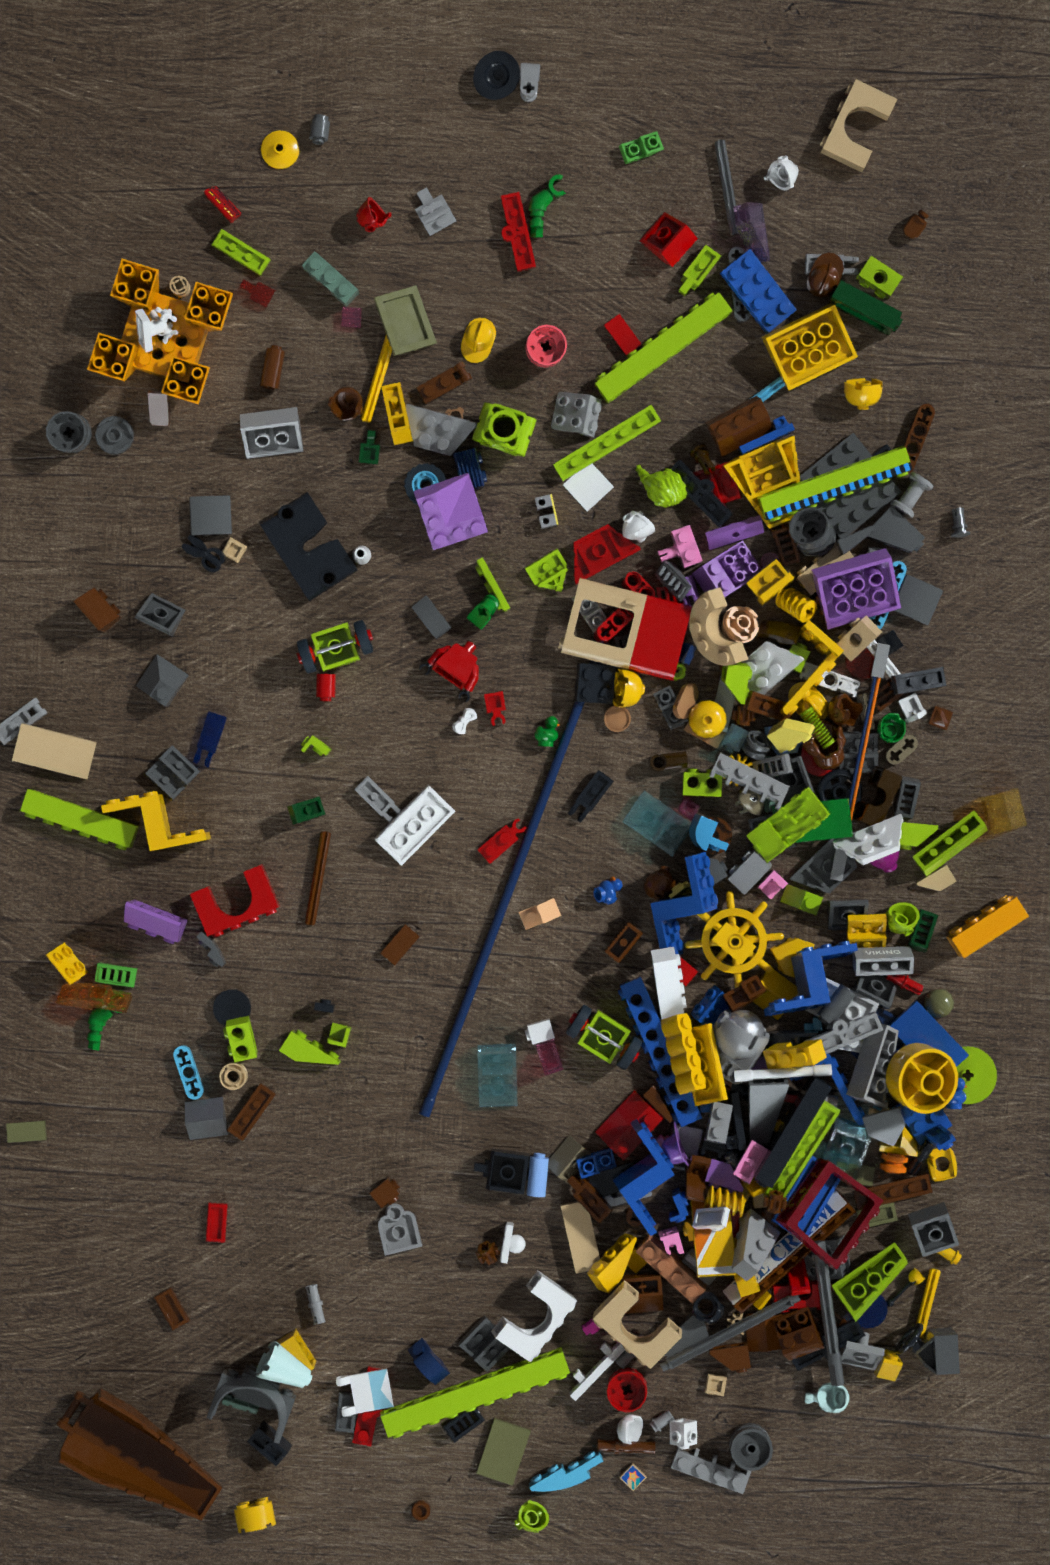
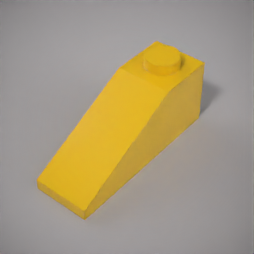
[381,382,413,445]

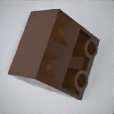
[622,1272,663,1314]
[772,1307,825,1361]

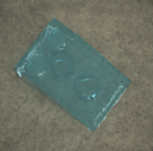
[822,1117,871,1183]

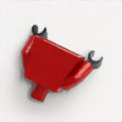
[419,641,479,702]

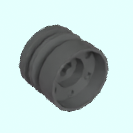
[46,411,92,453]
[789,507,836,557]

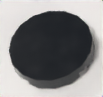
[213,989,251,1026]

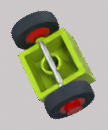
[297,620,373,674]
[566,1005,642,1070]

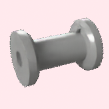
[890,472,934,519]

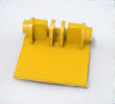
[46,942,88,985]

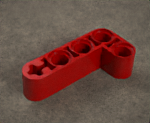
[594,571,655,644]

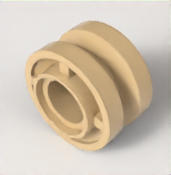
[219,1062,248,1090]

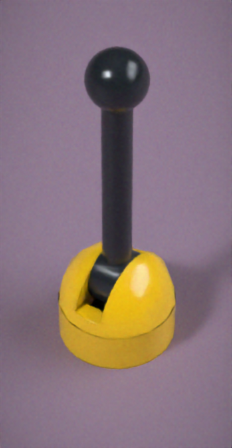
[887,1268,925,1307]

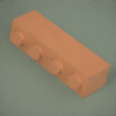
[636,1234,707,1304]

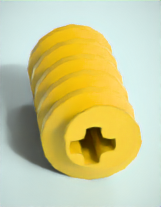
[775,588,817,623]
[704,1185,746,1218]

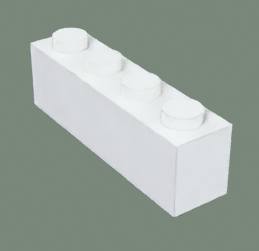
[651,947,687,1019]

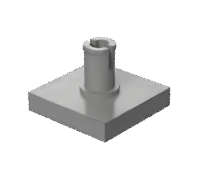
[840,1332,885,1370]

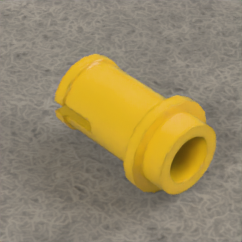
[936,1248,962,1265]

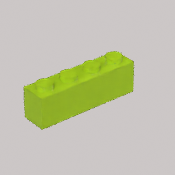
[913,811,988,877]

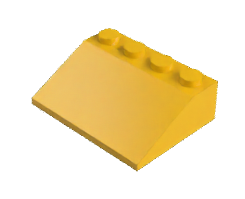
[762,303,858,391]

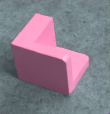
[757,870,788,899]

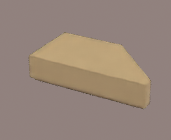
[916,865,957,891]

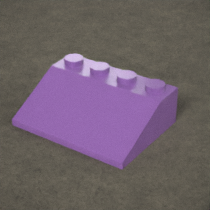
[811,548,901,629]

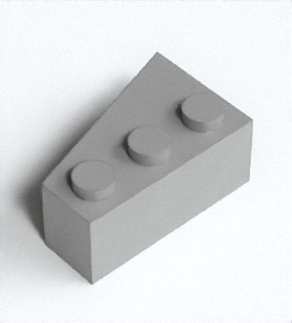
[732,1208,781,1281]

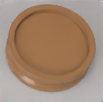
[604,706,631,732]

